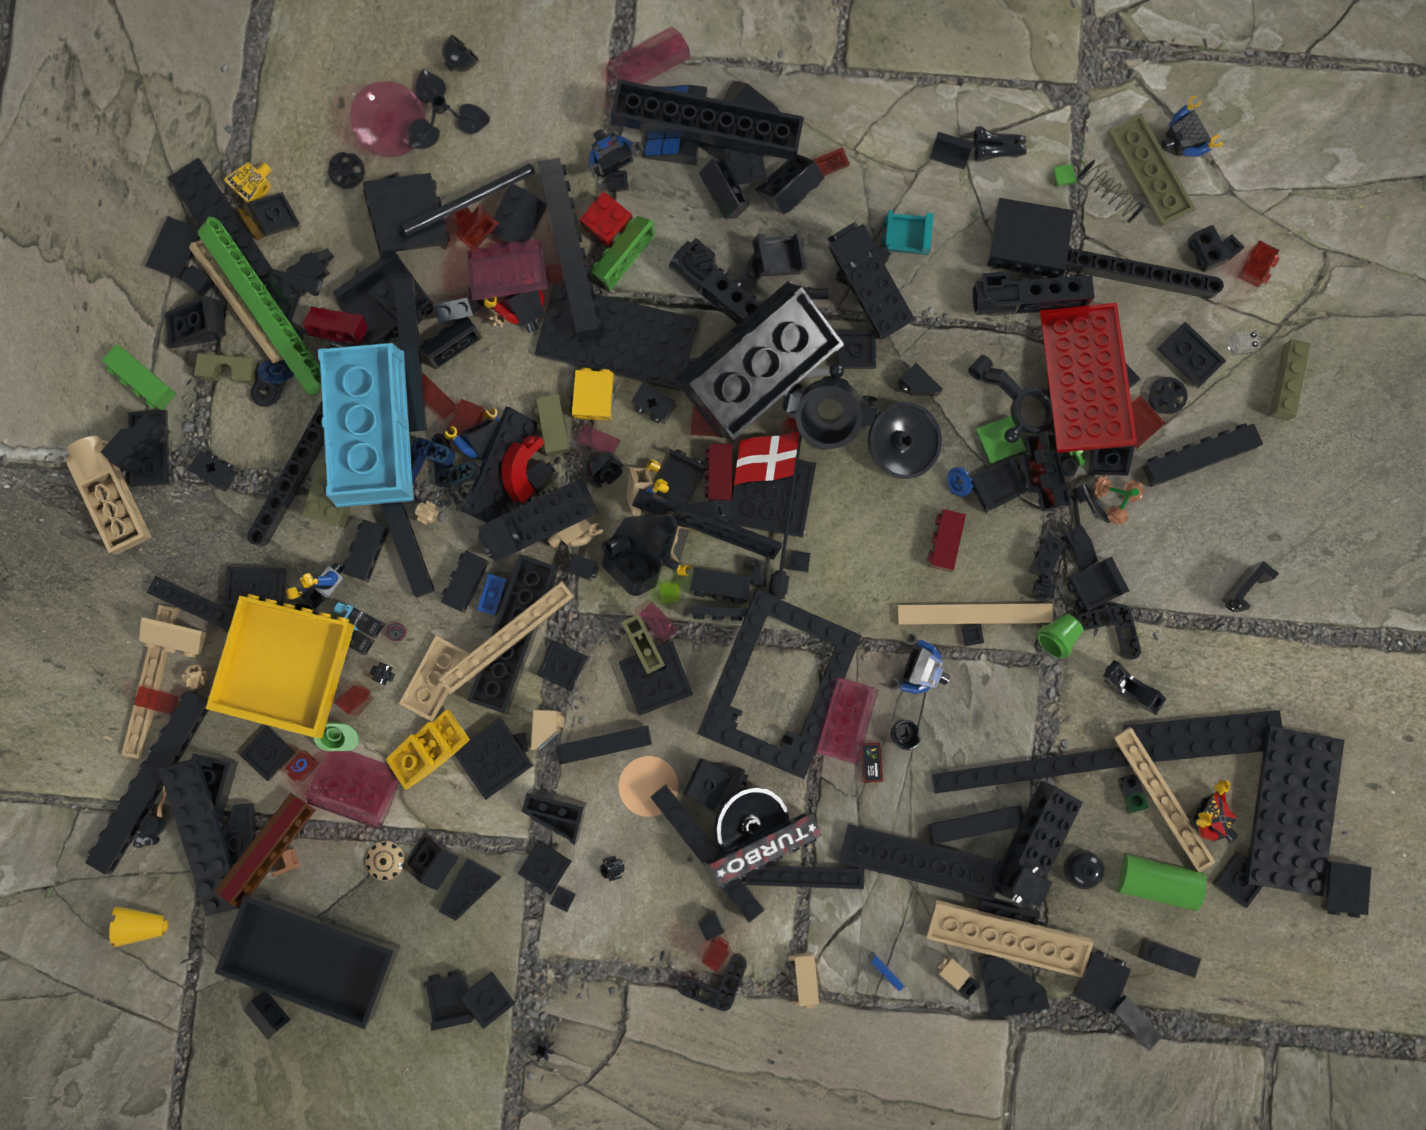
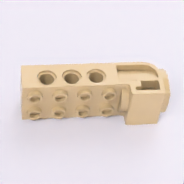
[66,436,152,554]

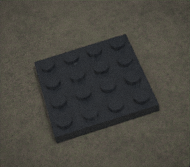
[728,460,816,538]

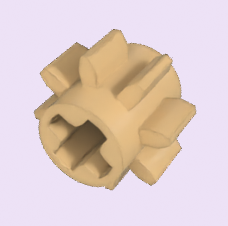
[486,307,509,328]
[415,500,439,525]
[182,665,208,689]

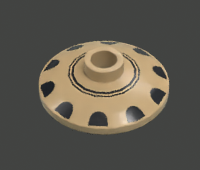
[365,841,405,881]

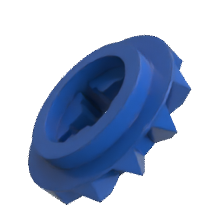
[947,466,974,497]

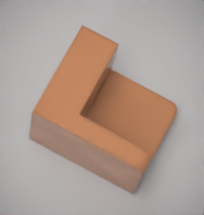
[272,849,300,877]

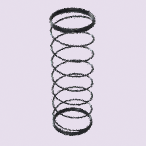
[1078,160,1145,223]

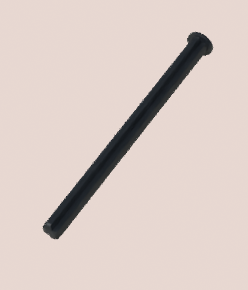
[399,164,535,238]

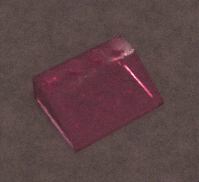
[468,239,548,301]
[306,751,400,830]

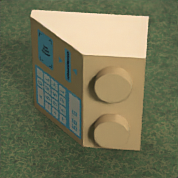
[531,710,565,750]

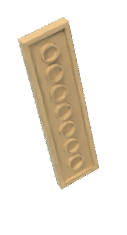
[926,900,1094,978]

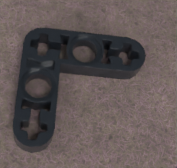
[432,433,480,488]
[1075,605,1141,660]
[678,954,747,1011]

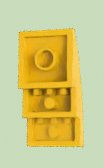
[385,710,470,790]

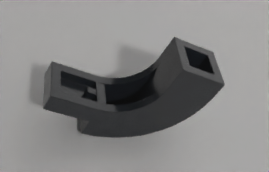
[1103,660,1166,715]

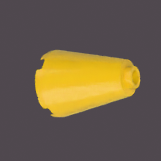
[109,906,169,947]

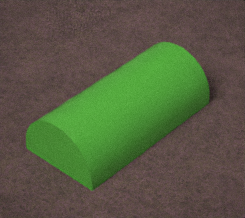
[1116,853,1206,911]

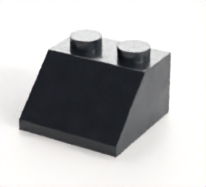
[1089,445,1135,476]
[403,832,459,891]

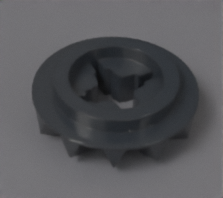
[251,379,282,407]

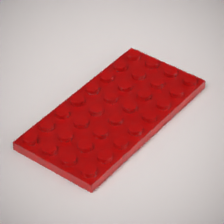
[1040,302,1137,453]

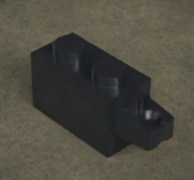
[286,248,334,297]

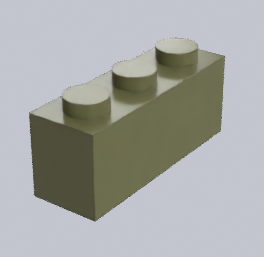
[534,394,570,457]

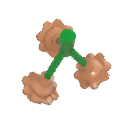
[1092,475,1145,524]

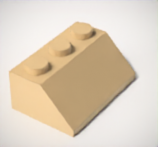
[139,617,207,658]

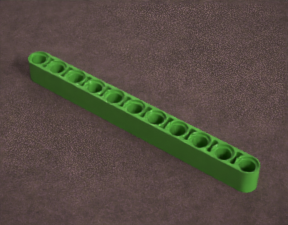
[198,217,322,395]

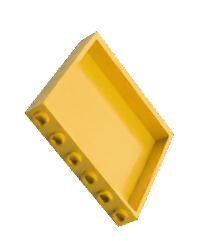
[206,594,355,739]

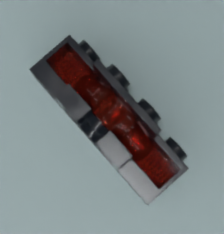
[1020,431,1072,512]

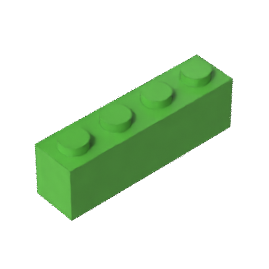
[101,344,177,410]

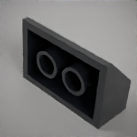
[755,154,825,215]
[486,183,547,254]
[420,317,482,369]
[191,753,238,820]

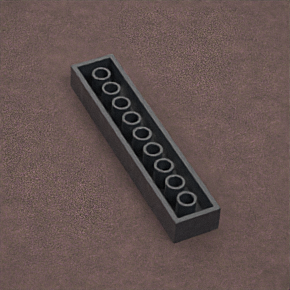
[611,79,804,161]

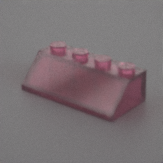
[609,27,690,84]
[816,677,879,765]

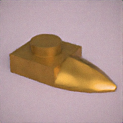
[236,207,264,240]

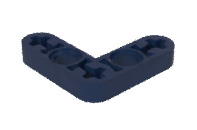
[410,438,455,483]

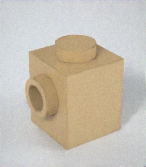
[937,956,971,990]

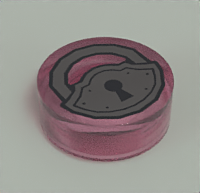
[386,622,407,642]

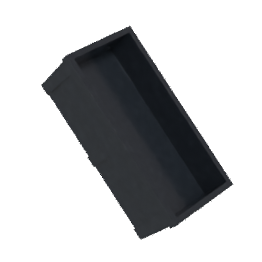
[674,281,844,440]
[214,894,400,1030]

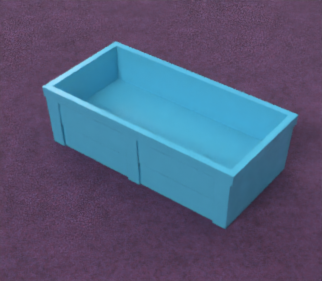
[318,343,414,508]

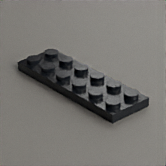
[462,406,537,523]

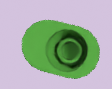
[313,721,359,751]

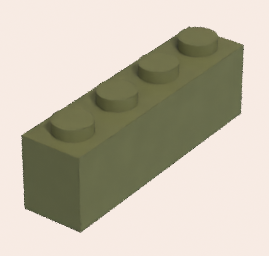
[1269,339,1310,421]

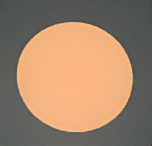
[619,756,679,817]

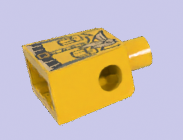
[224,163,272,203]

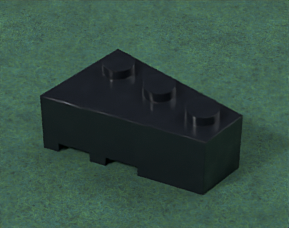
[522,789,587,845]

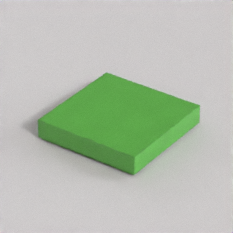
[976,416,1026,464]

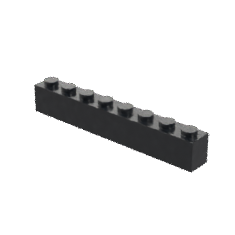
[650,784,765,923]

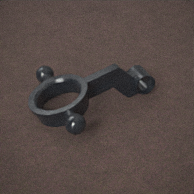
[968,355,1054,443]

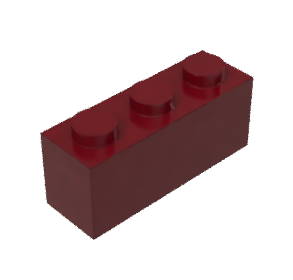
[302,307,368,345]
[705,443,732,503]
[927,509,966,572]

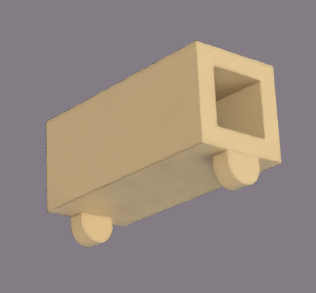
[788,953,819,1009]

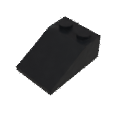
[165,295,226,349]

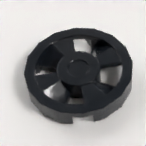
[328,152,365,189]
[1148,377,1188,415]

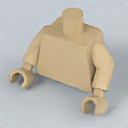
[547,520,603,548]

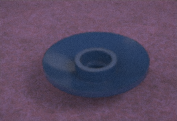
[257,359,294,383]

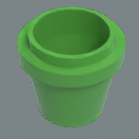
[1037,614,1083,659]

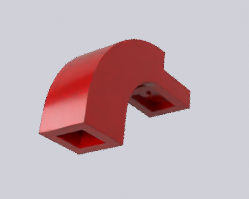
[501,435,545,504]

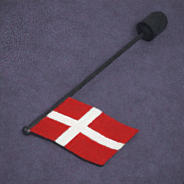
[734,430,802,599]

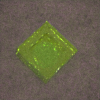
[660,582,680,604]

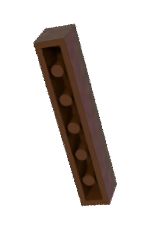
[214,793,316,909]

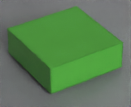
[1053,164,1076,187]

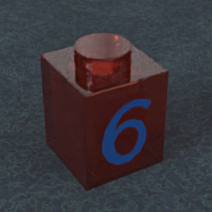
[285,750,320,781]

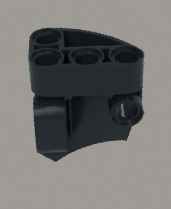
[602,514,678,596]

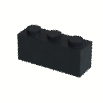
[698,158,750,219]
[342,519,389,583]
[440,550,490,613]
[690,567,751,604]

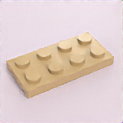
[399,636,470,722]

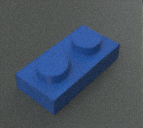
[477,574,508,616]

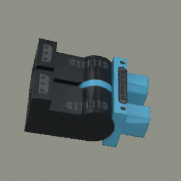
[334,602,385,655]

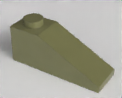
[622,614,665,674]

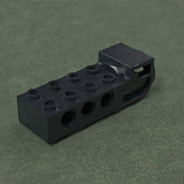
[827,221,915,339]
[669,238,761,324]
[972,271,1095,316]
[478,478,599,562]
[995,781,1083,908]

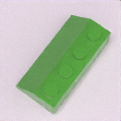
[591,216,656,292]

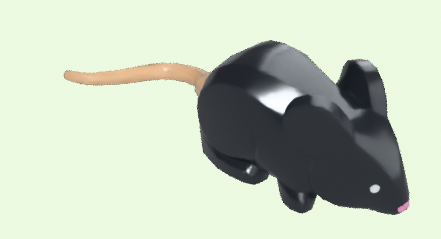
[133,786,166,848]

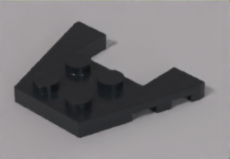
[266,269,324,341]

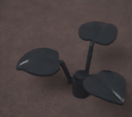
[408,69,490,149]

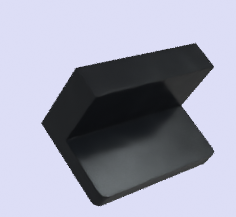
[930,131,974,170]
[244,992,291,1040]

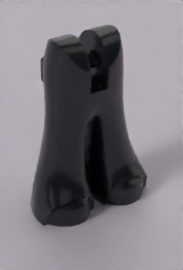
[973,126,1027,162]

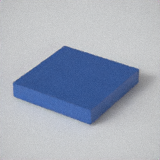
[868,951,905,991]

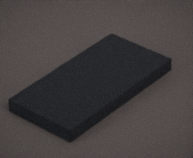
[128,410,170,487]

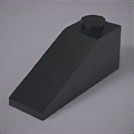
[1137,938,1201,978]

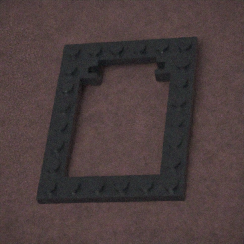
[697,589,862,779]

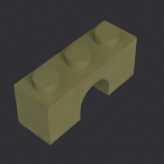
[194,352,259,385]

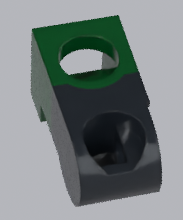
[1118,774,1149,814]

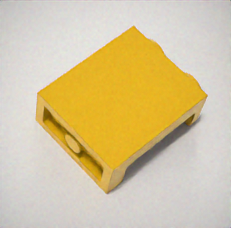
[572,368,615,421]

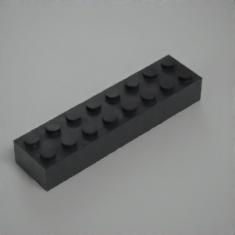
[468,554,559,714]

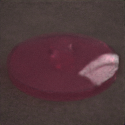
[350,81,426,157]

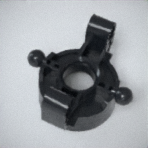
[782,363,878,450]

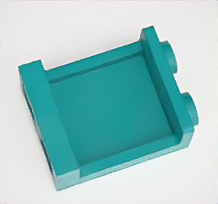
[881,210,934,255]

